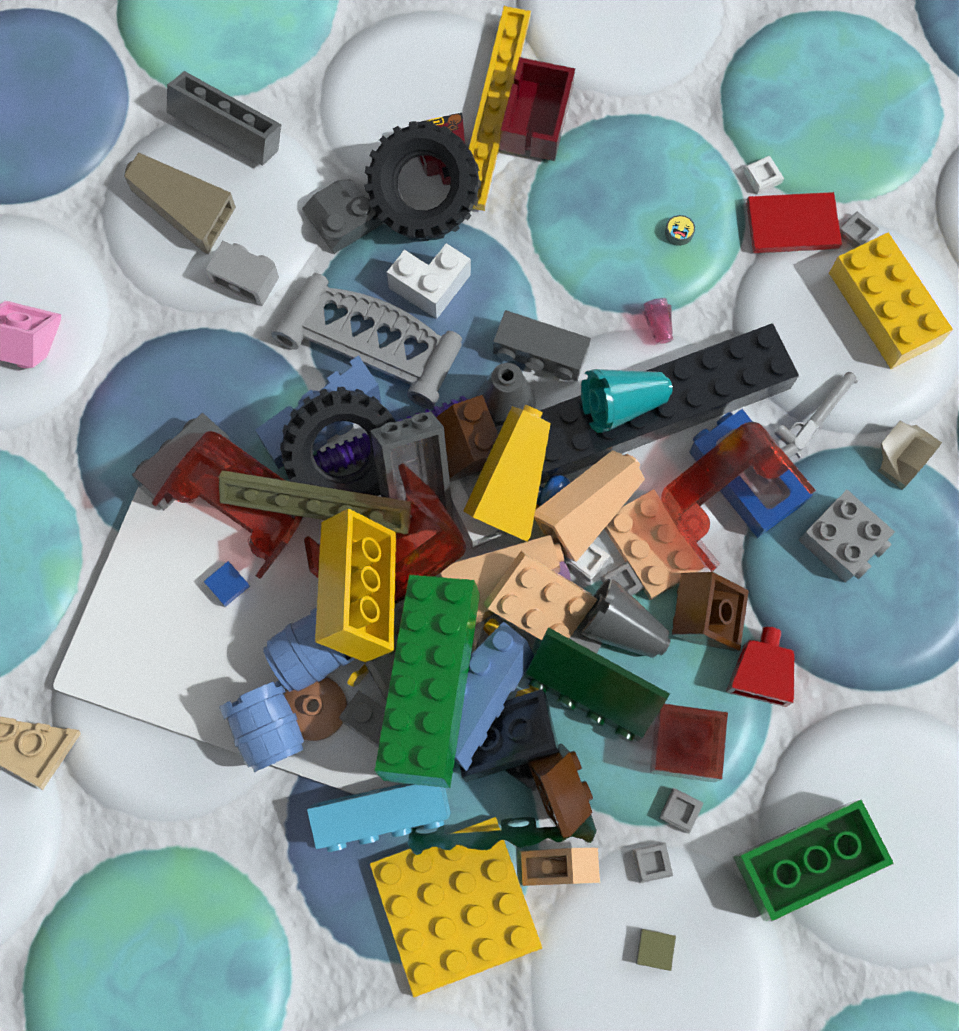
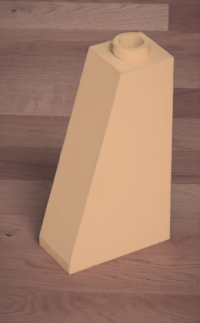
[534,450,645,562]
[439,535,564,626]

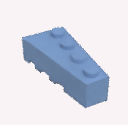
[255,355,382,469]
[455,621,534,771]

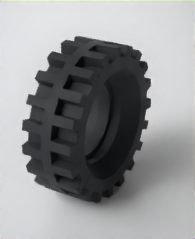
[364,121,481,241]
[280,387,405,496]

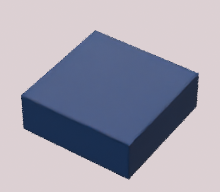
[203,561,250,607]

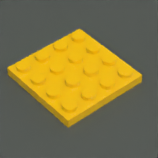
[370,817,542,998]

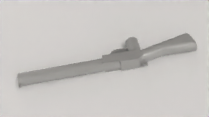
[754,372,858,484]

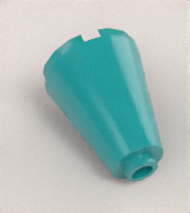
[581,369,672,432]

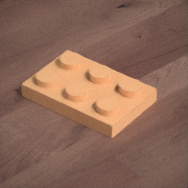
[604,489,705,600]
[483,551,597,640]

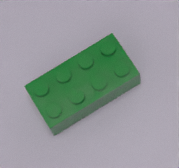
[733,799,894,921]

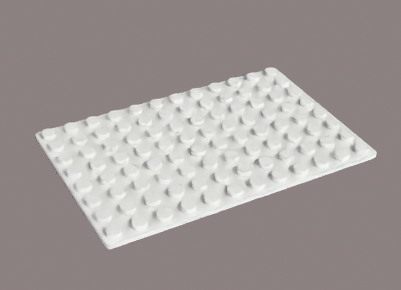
[53,474,486,794]

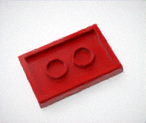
[746,192,842,253]

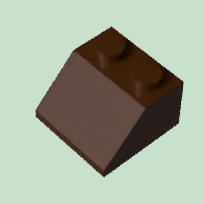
[436,395,498,482]
[672,572,749,651]
[527,743,593,838]

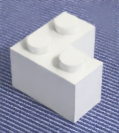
[387,243,471,319]

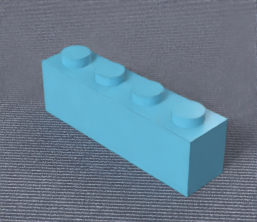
[307,783,451,852]

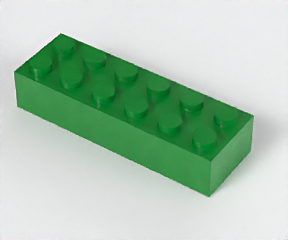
[374,575,480,788]

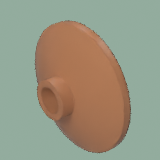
[284,677,347,741]

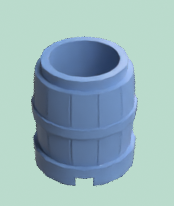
[263,607,355,692]
[219,680,304,773]

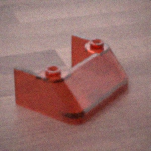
[661,422,816,572]
[151,431,304,579]
[304,463,466,605]

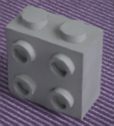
[798,489,895,583]

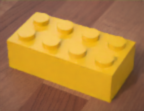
[829,232,953,369]
[315,508,396,662]

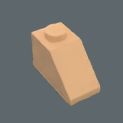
[521,848,600,886]

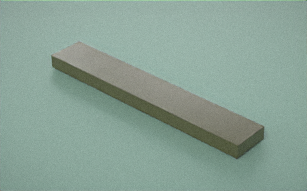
[219,470,411,534]

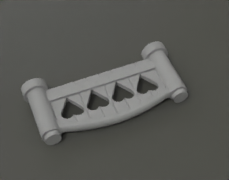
[271,273,462,409]

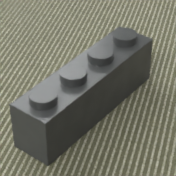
[166,71,281,166]

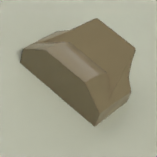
[878,421,942,490]

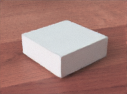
[743,155,784,195]
[566,543,610,582]

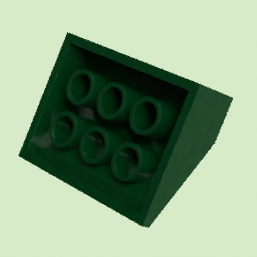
[525,627,670,743]

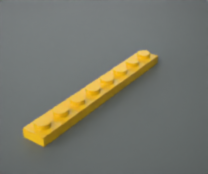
[469,6,531,211]

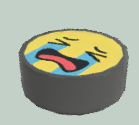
[665,215,695,246]

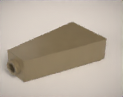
[124,152,236,254]

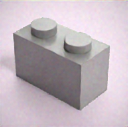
[205,240,279,306]

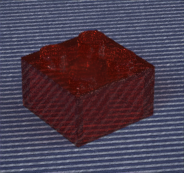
[650,704,728,783]

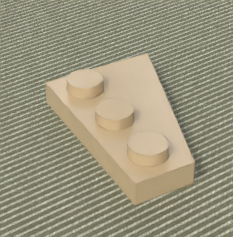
[0,716,81,790]

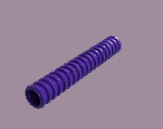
[313,395,468,474]

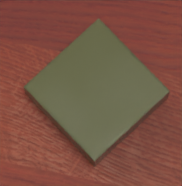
[636,929,676,971]

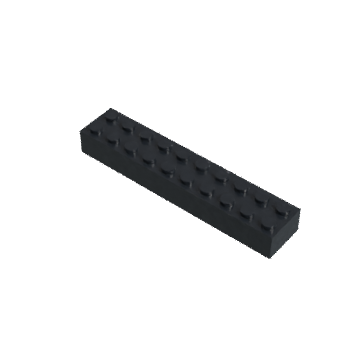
[495,323,799,485]

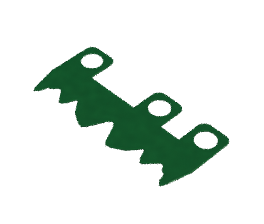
[408,815,597,855]

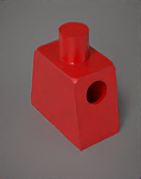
[726,627,795,707]

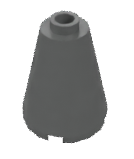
[476,363,536,427]
[578,579,671,658]

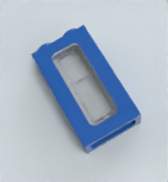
[689,409,813,538]

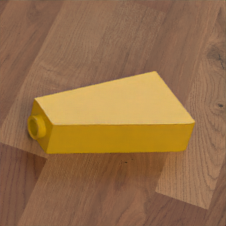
[463,404,551,542]

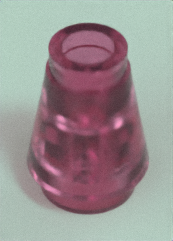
[642,298,674,345]

